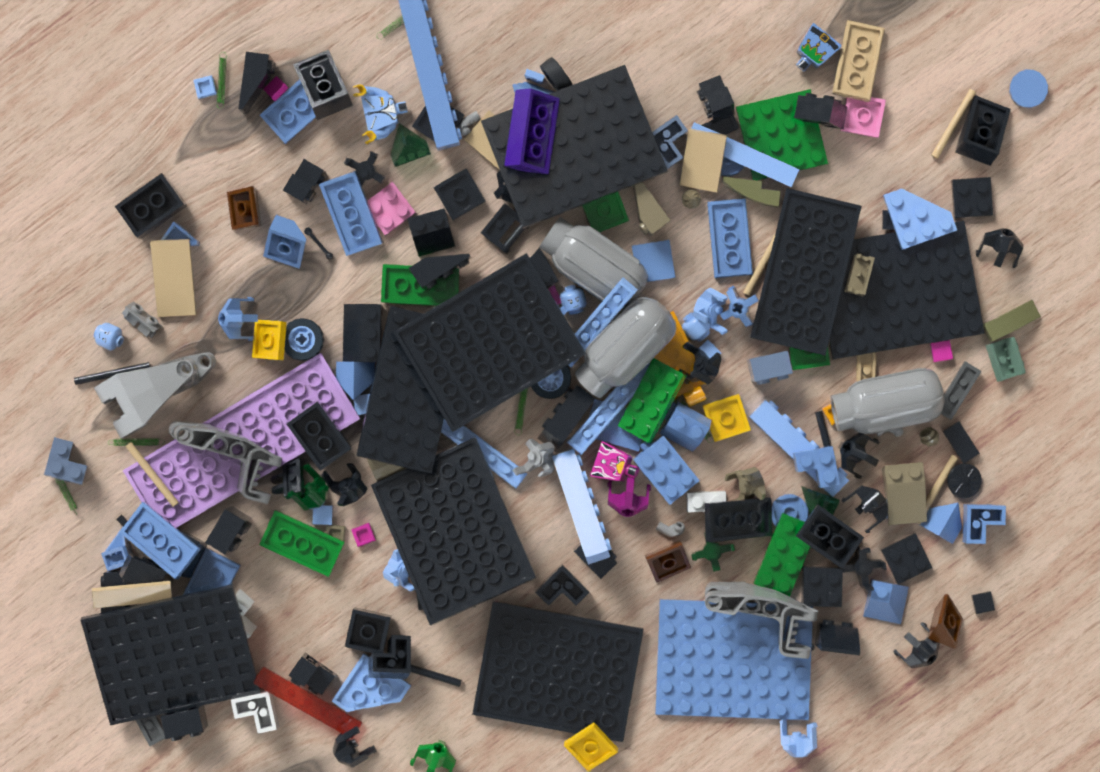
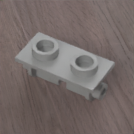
[122,301,162,338]

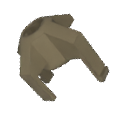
[725,467,766,500]

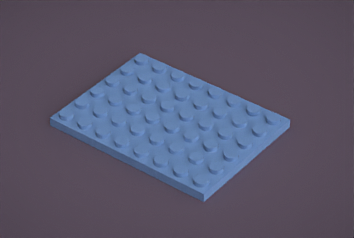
[655,599,813,720]

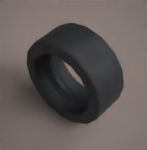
[540,57,573,91]

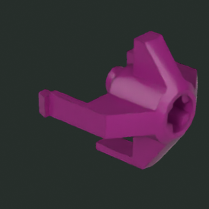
[607,477,651,517]

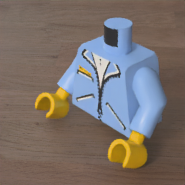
[353,84,408,144]

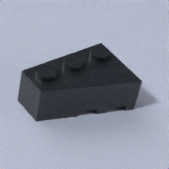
[538,385,595,452]

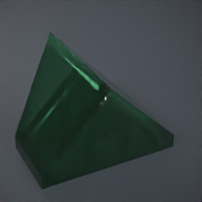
[391,123,431,167]
[801,486,840,515]

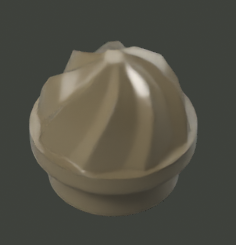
[682,189,701,209]
[919,427,939,447]

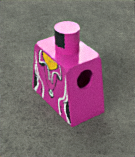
[590,441,639,482]

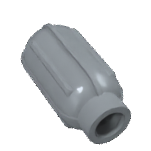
[539,217,648,309]
[575,297,676,398]
[830,368,944,434]

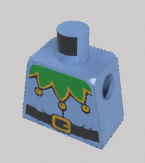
[796,23,842,72]

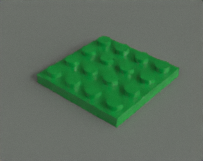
[735,89,828,181]

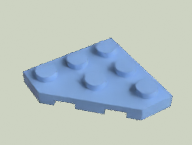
[883,189,957,250]
[331,653,411,712]

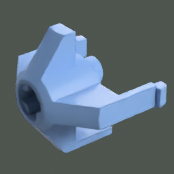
[693,288,728,335]
[383,549,415,592]
[779,719,818,758]

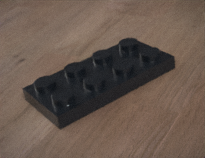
[705,497,772,542]

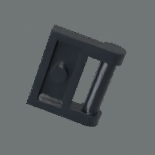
[480,203,530,254]

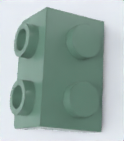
[985,337,1026,382]

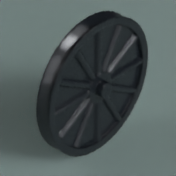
[947,463,982,498]

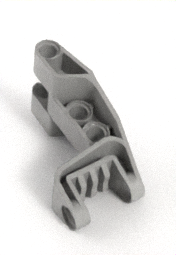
[94,352,216,439]
[169,421,283,504]
[705,582,818,659]

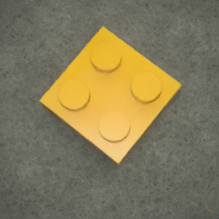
[252,320,287,360]
[702,394,751,442]
[564,723,618,771]

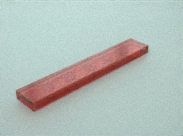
[253,666,362,739]

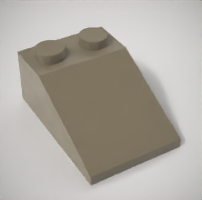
[633,182,671,236]
[882,462,927,526]

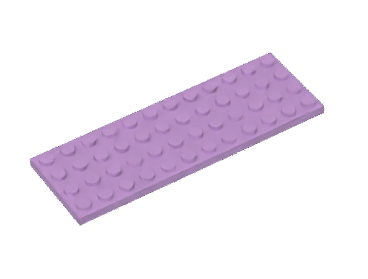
[123,353,360,528]

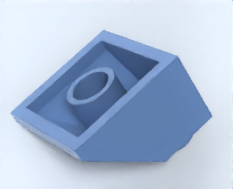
[263,215,307,269]
[863,579,909,624]

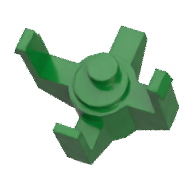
[410,740,456,772]

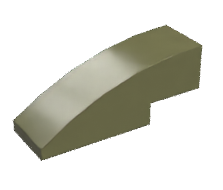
[722,177,780,208]
[983,300,1041,342]

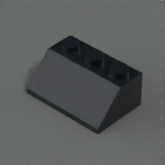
[343,304,382,362]

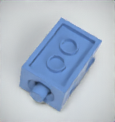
[633,435,700,505]

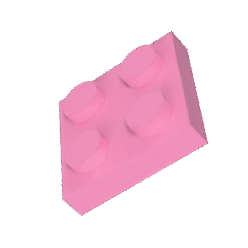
[840,97,886,138]
[367,182,416,236]

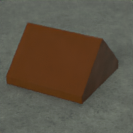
[227,186,262,230]
[645,540,691,583]
[928,594,963,649]

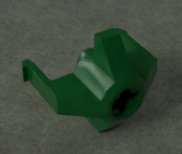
[287,464,329,511]
[691,532,736,572]

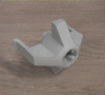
[512,439,555,477]

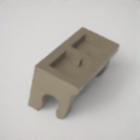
[844,254,875,297]

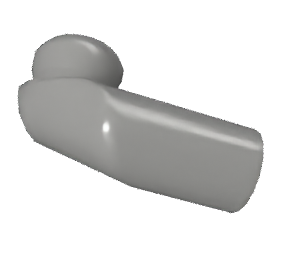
[458,111,481,136]

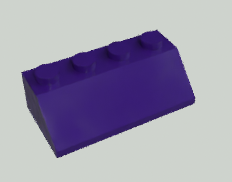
[504,88,560,174]

